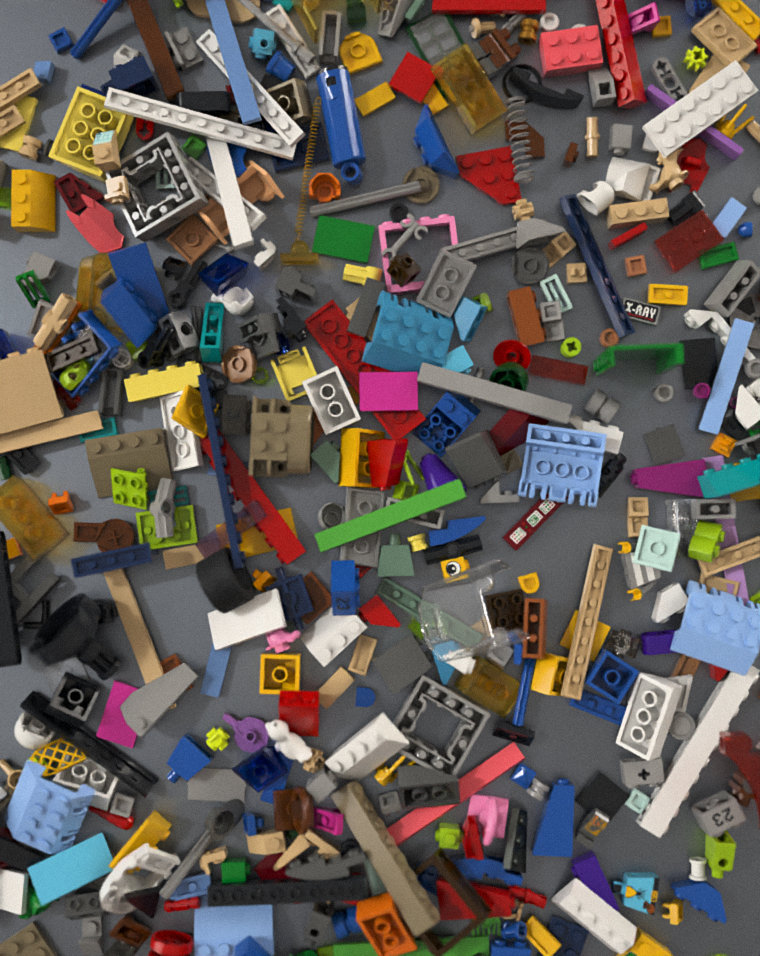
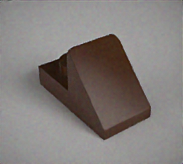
[109,912,152,948]

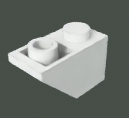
[735,385,760,431]
[651,582,688,624]

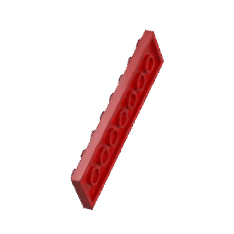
[304,299,426,438]

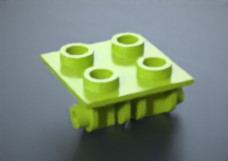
[110,468,149,510]

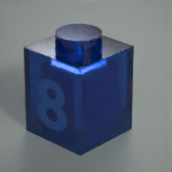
[685,0,712,18]

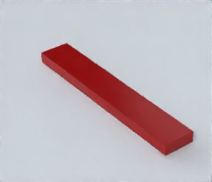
[432,0,546,14]

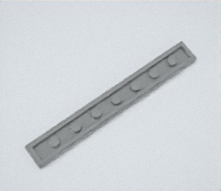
[417,362,572,425]

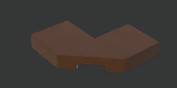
[504,121,545,159]

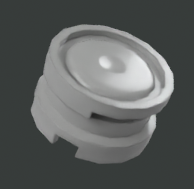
[668,711,696,740]

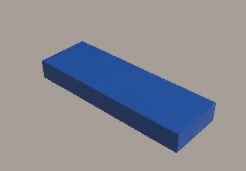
[568,690,627,726]

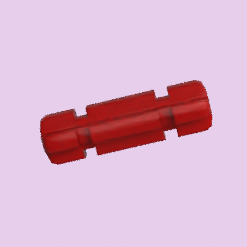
[164,896,201,913]

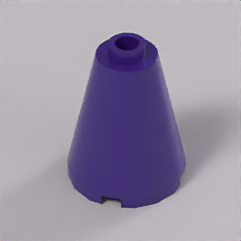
[420,453,467,492]

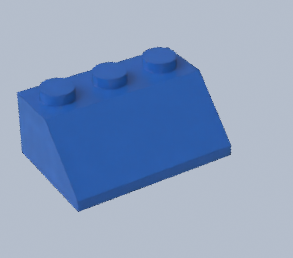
[100,278,158,348]

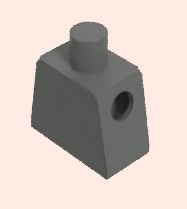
[302,902,334,947]

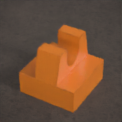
[48,491,73,515]

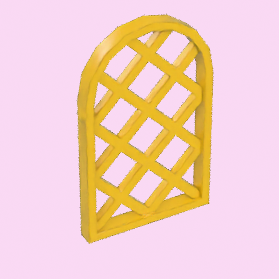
[31,738,86,777]

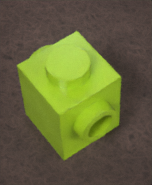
[435,822,463,849]

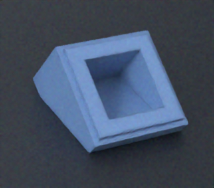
[34,61,55,84]

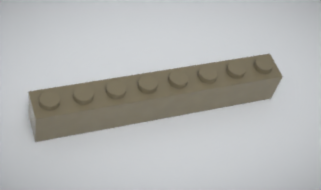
[331,780,441,937]

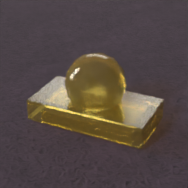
[280,240,319,265]

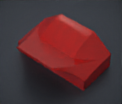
[462,815,484,860]

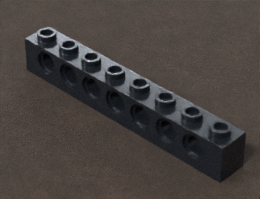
[207,874,368,907]

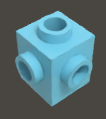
[248,28,276,60]

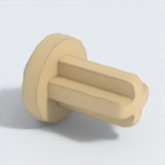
[469,18,496,38]

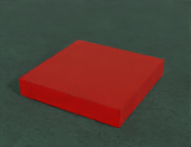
[388,52,440,105]

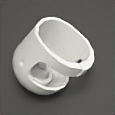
[577,181,615,216]

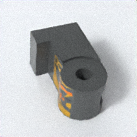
[575,808,610,849]

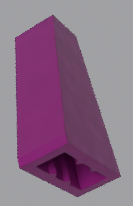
[630,459,706,498]

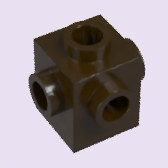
[387,252,422,288]

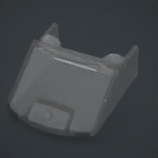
[418,558,530,662]

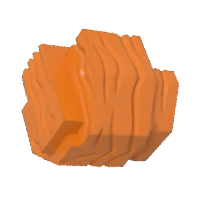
[309,173,341,204]

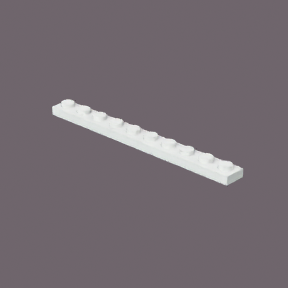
[104,87,297,161]

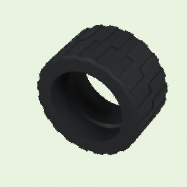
[196,547,255,614]

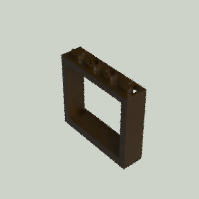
[413,847,493,956]

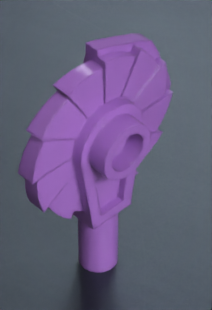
[222,712,269,753]

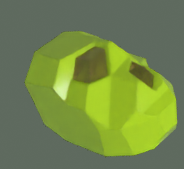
[59,360,92,391]

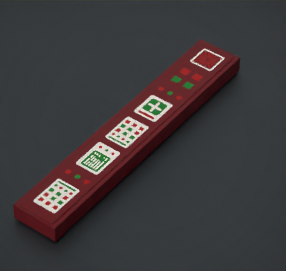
[502,493,569,551]

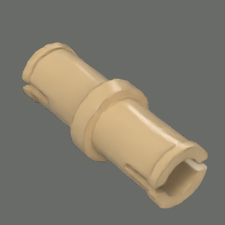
[585,117,600,158]

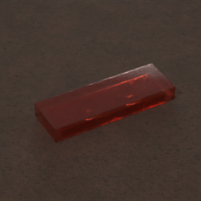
[528,355,588,386]

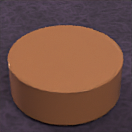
[599,328,620,348]

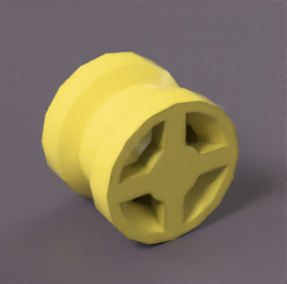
[407,533,429,552]

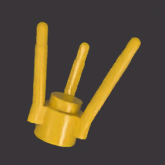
[715,104,755,139]
[374,755,416,786]

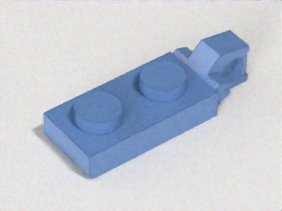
[159,872,213,901]

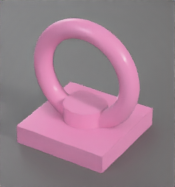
[467,794,509,846]

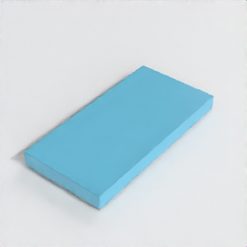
[27,832,113,906]

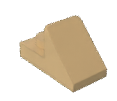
[304,827,341,859]

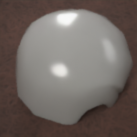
[317,502,345,530]

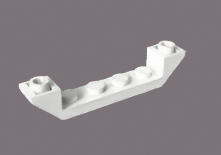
[683,309,760,402]

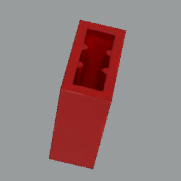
[367,438,408,490]

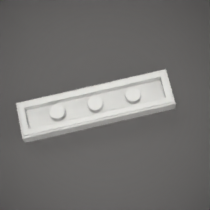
[265,4,321,80]

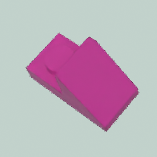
[628,2,660,35]
[313,806,344,835]

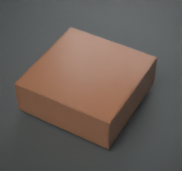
[624,255,647,278]

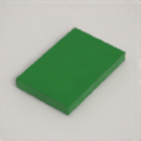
[312,215,375,264]

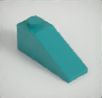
[200,302,225,362]

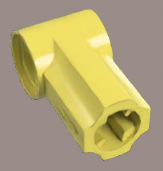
[343,264,382,287]

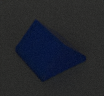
[198,253,249,297]
[232,745,288,793]

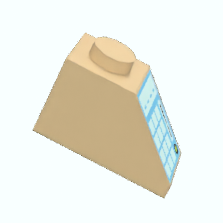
[92,130,121,172]

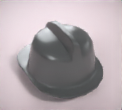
[203,799,245,841]

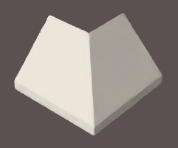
[605,157,650,201]

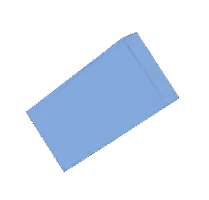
[708,197,747,240]

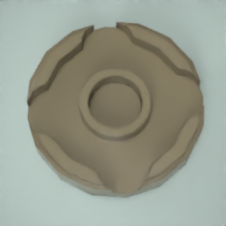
[402,166,440,205]

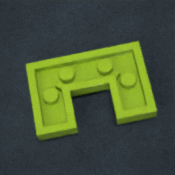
[136,505,199,549]

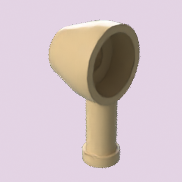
[0,758,23,790]

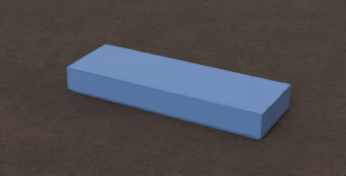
[200,643,232,698]

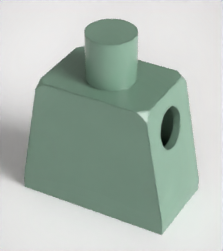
[377,533,414,577]

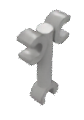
[382,213,428,263]

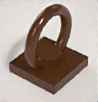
[273,786,315,835]

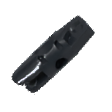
[598,452,627,498]

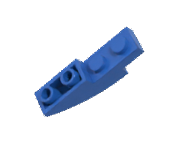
[449,853,523,886]

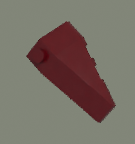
[489,409,549,456]

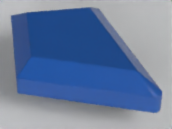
[416,862,438,897]

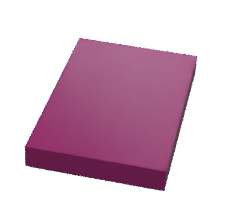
[359,372,418,412]
[96,680,139,749]

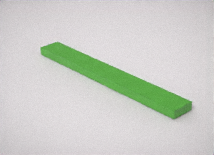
[314,479,467,553]
[333,934,489,956]

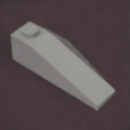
[378,0,415,38]
[120,663,198,737]

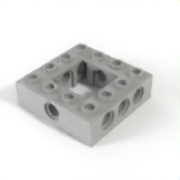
[105,132,209,242]
[393,674,491,776]

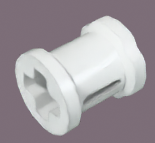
[689,856,707,881]

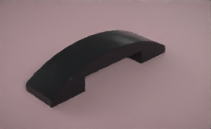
[509,66,584,108]

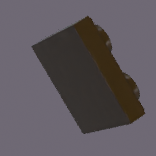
[485,589,525,634]

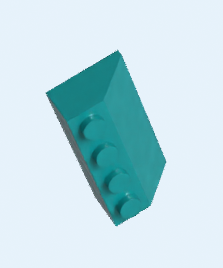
[697,454,760,499]

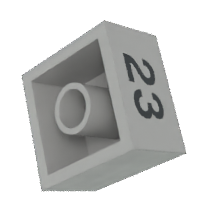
[690,790,746,837]

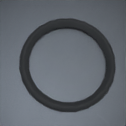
[503,64,542,103]

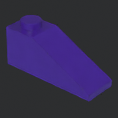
[570,850,620,911]

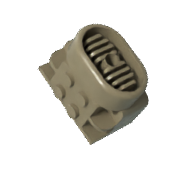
[249,396,314,479]

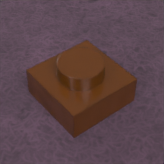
[562,142,579,168]

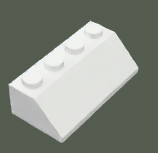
[615,672,683,761]
[325,712,409,781]
[551,878,637,954]

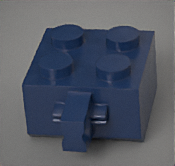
[100,55,160,97]

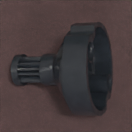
[29,593,121,681]

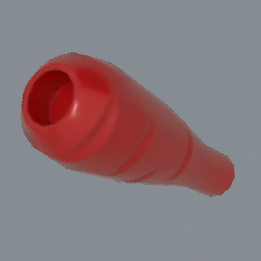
[88,806,135,830]

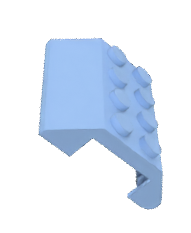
[518,423,607,508]
[670,580,760,676]
[4,759,95,854]

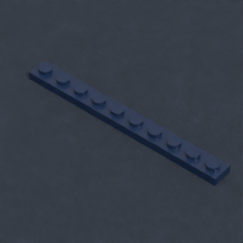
[197,374,246,569]

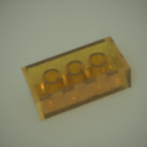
[431,43,507,135]
[0,475,69,560]

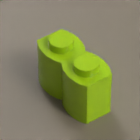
[688,520,726,563]

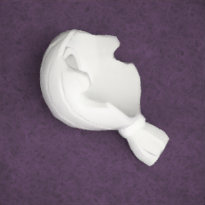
[210,287,254,315]

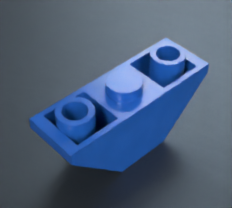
[670,879,727,924]

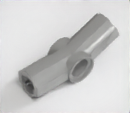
[150,478,177,538]

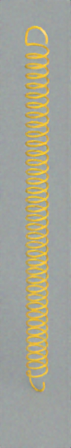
[295,97,321,241]

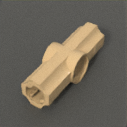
[33,293,78,351]

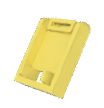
[270,346,317,402]

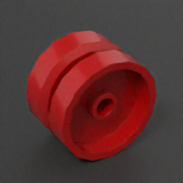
[148,929,194,956]

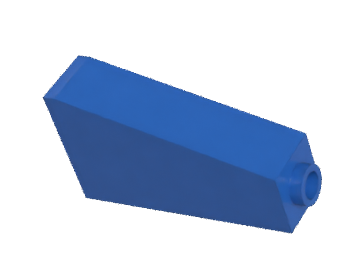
[531,778,574,857]

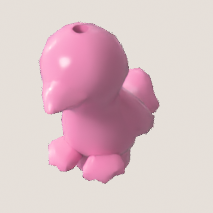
[265,628,301,653]

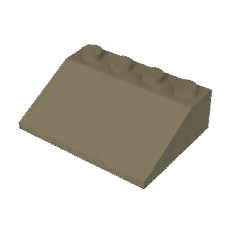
[85,428,173,498]

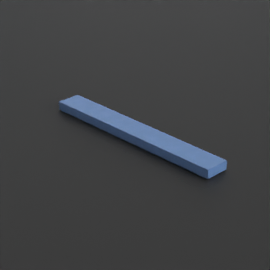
[205,0,262,126]

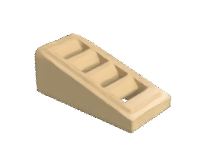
[273,834,310,871]

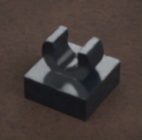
[162,256,187,280]

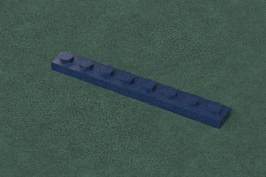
[559,194,635,338]

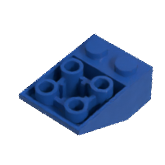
[413,391,481,458]

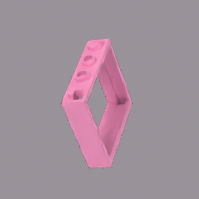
[378,214,458,296]

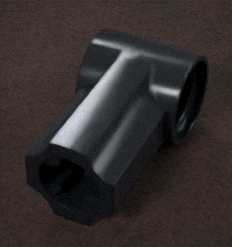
[667,190,706,227]

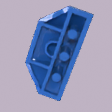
[413,104,459,179]

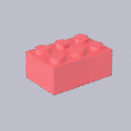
[538,25,603,79]

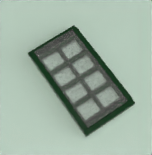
[404,13,481,100]

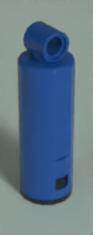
[315,65,366,186]

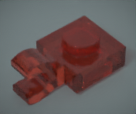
[53,380,81,411]

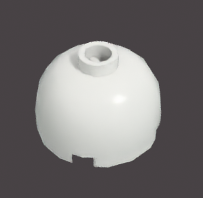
[15,712,55,749]

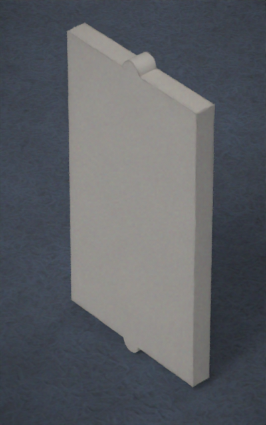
[186,767,247,802]

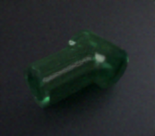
[346,0,367,25]

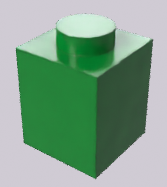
[221,856,251,883]

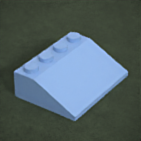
[194,894,276,956]

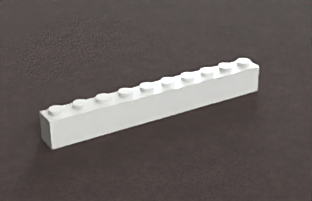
[636,665,760,838]

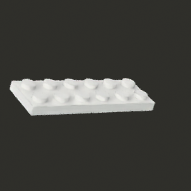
[642,60,759,158]

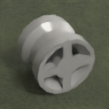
[527,777,551,802]

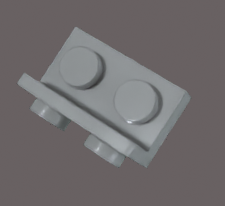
[164,27,204,72]

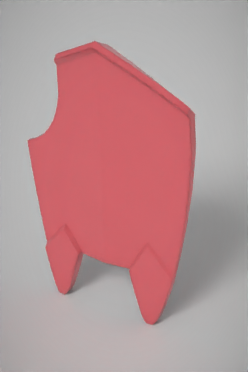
[66,194,124,254]

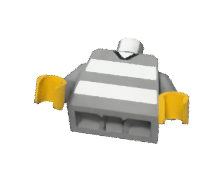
[618,542,661,601]

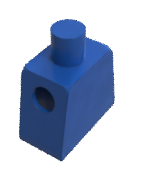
[167,733,214,783]

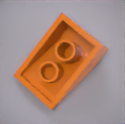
[356,892,417,956]

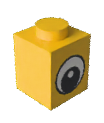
[440,556,470,581]

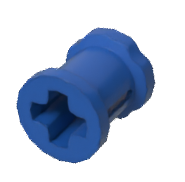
[501,921,527,940]

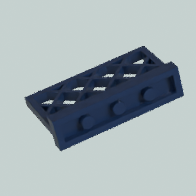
[71,542,160,578]

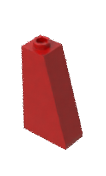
[436,875,515,921]

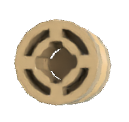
[18,135,43,161]

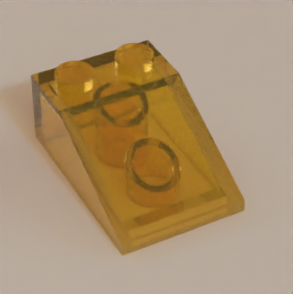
[454,653,520,718]

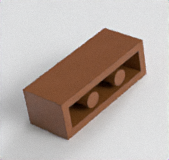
[506,286,547,348]
[522,598,548,660]

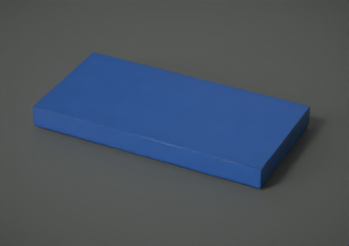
[108,242,170,320]

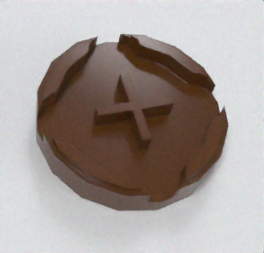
[95,518,135,552]

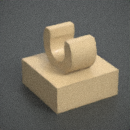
[566,263,587,284]

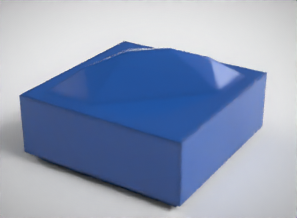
[510,763,536,790]

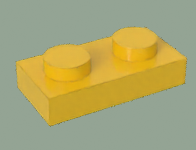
[647,284,688,306]

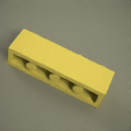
[124,361,204,403]

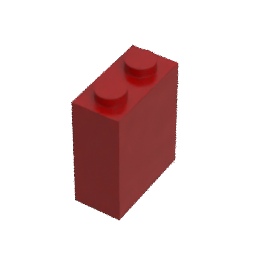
[278,690,320,737]

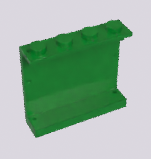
[593,343,684,377]

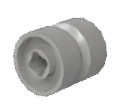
[584,389,621,424]

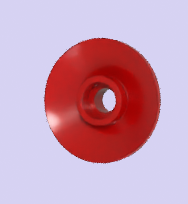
[493,340,531,370]

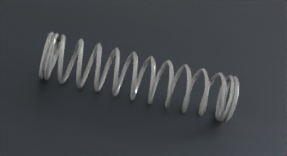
[505,96,535,183]

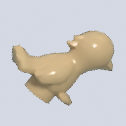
[649,147,689,194]

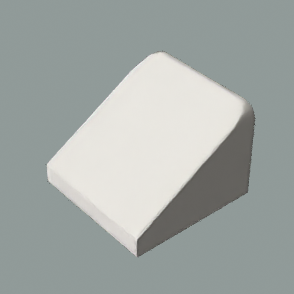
[114,44,140,66]

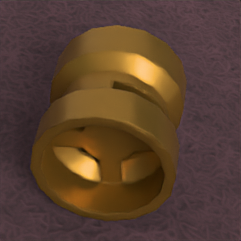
[518,18,540,45]

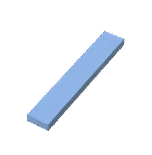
[698,318,754,435]

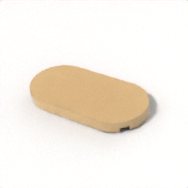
[186,0,260,24]

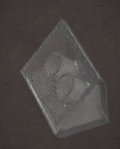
[665,499,697,558]

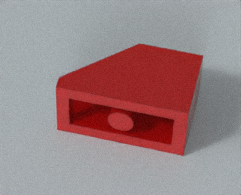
[359,594,401,627]

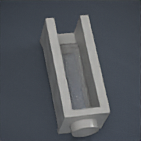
[319,10,342,65]

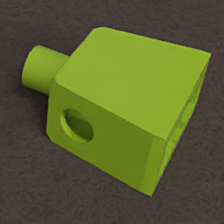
[705,830,736,878]

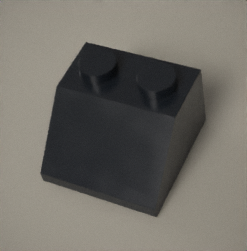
[44,671,101,729]

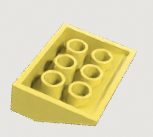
[48,86,135,183]

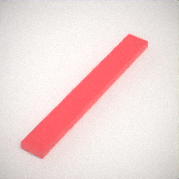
[387,742,525,847]

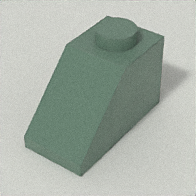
[310,440,340,484]

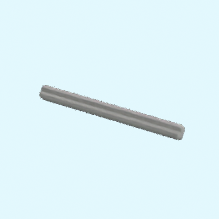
[310,181,421,217]

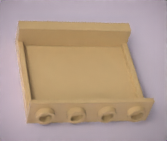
[0,346,65,434]

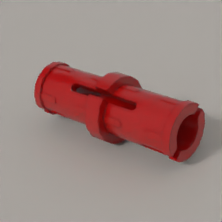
[507,885,547,909]

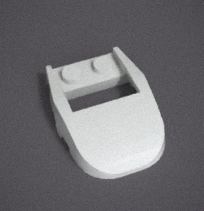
[100,843,181,914]

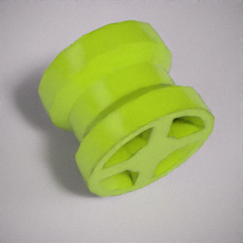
[560,337,581,358]

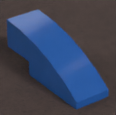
[428,516,486,546]

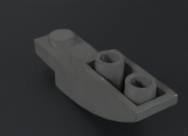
[285,848,366,881]

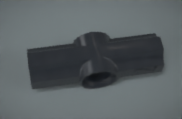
[423,534,483,565]

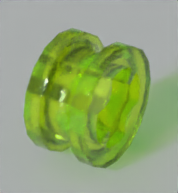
[252,367,269,385]

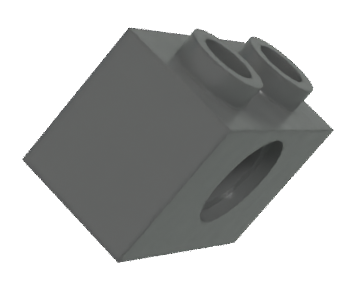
[65,892,110,920]

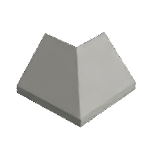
[516,218,565,249]

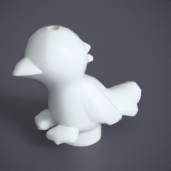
[265,719,312,763]

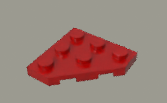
[455,146,522,206]

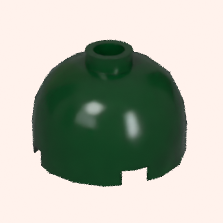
[489,362,529,392]

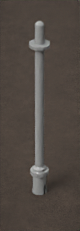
[238,0,316,66]

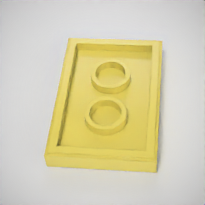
[0,96,38,153]

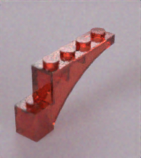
[719,731,760,829]

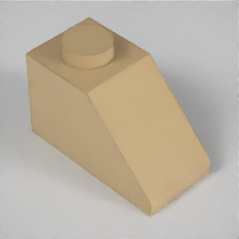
[246,828,288,855]

